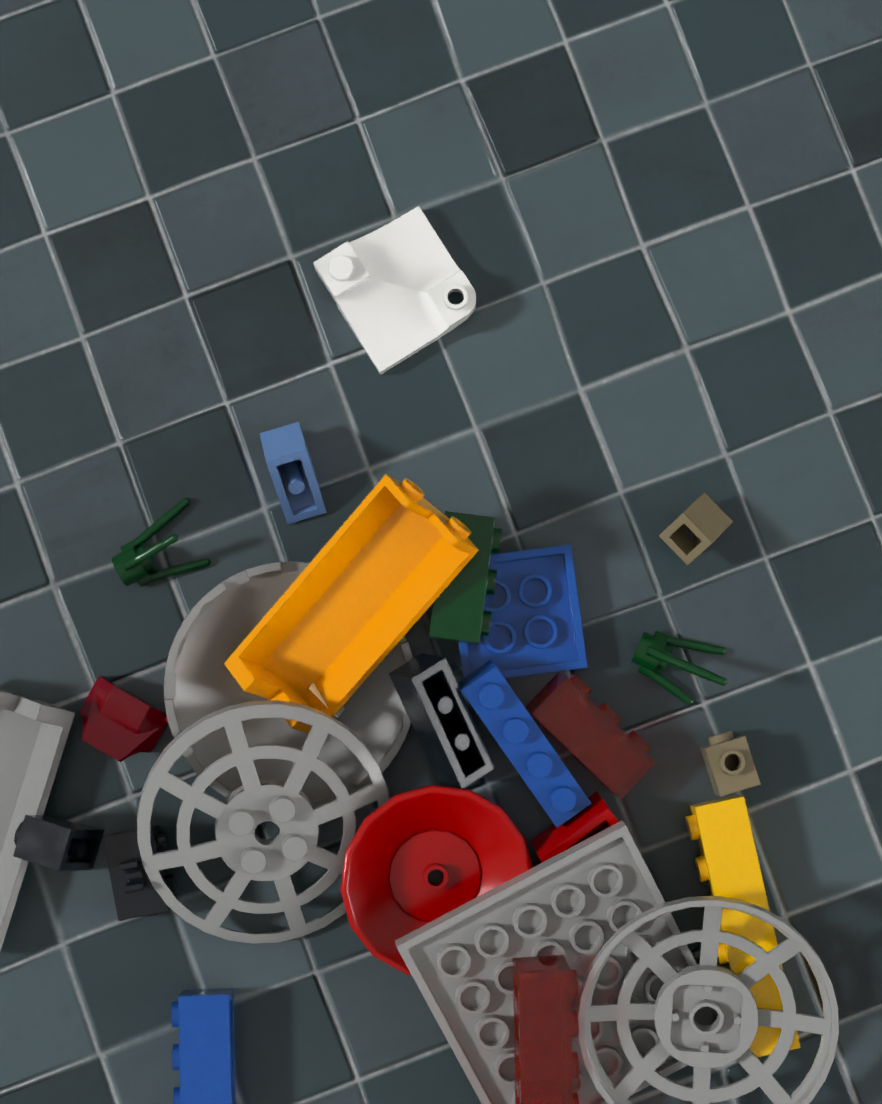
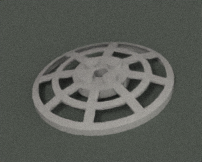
[137,700,389,944]
[577,896,839,1104]

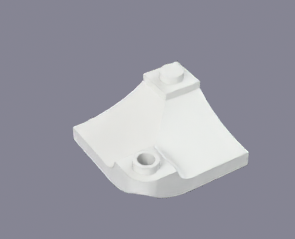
[313,206,476,375]

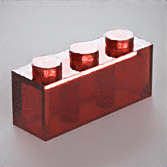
[525,672,655,799]

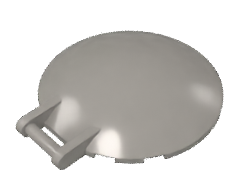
[164,561,413,808]

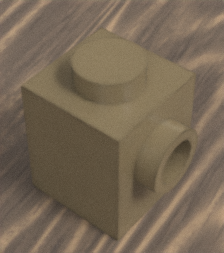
[659,492,733,566]
[700,730,761,797]

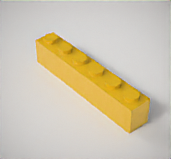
[685,795,801,1058]

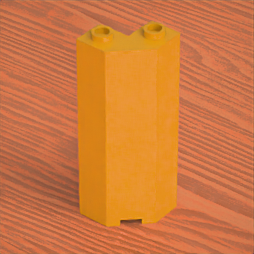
[224,474,479,734]

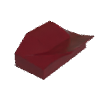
[79,676,169,762]

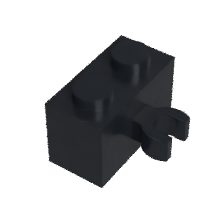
[103,825,178,921]

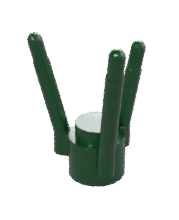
[112,498,211,587]
[631,631,727,705]

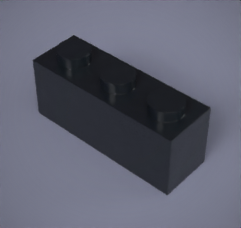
[389,653,495,789]

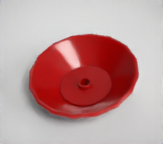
[340,785,533,975]

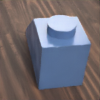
[259,422,327,524]

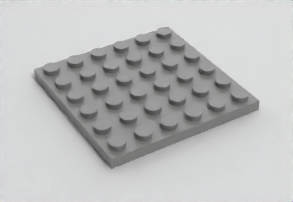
[395,820,718,1104]

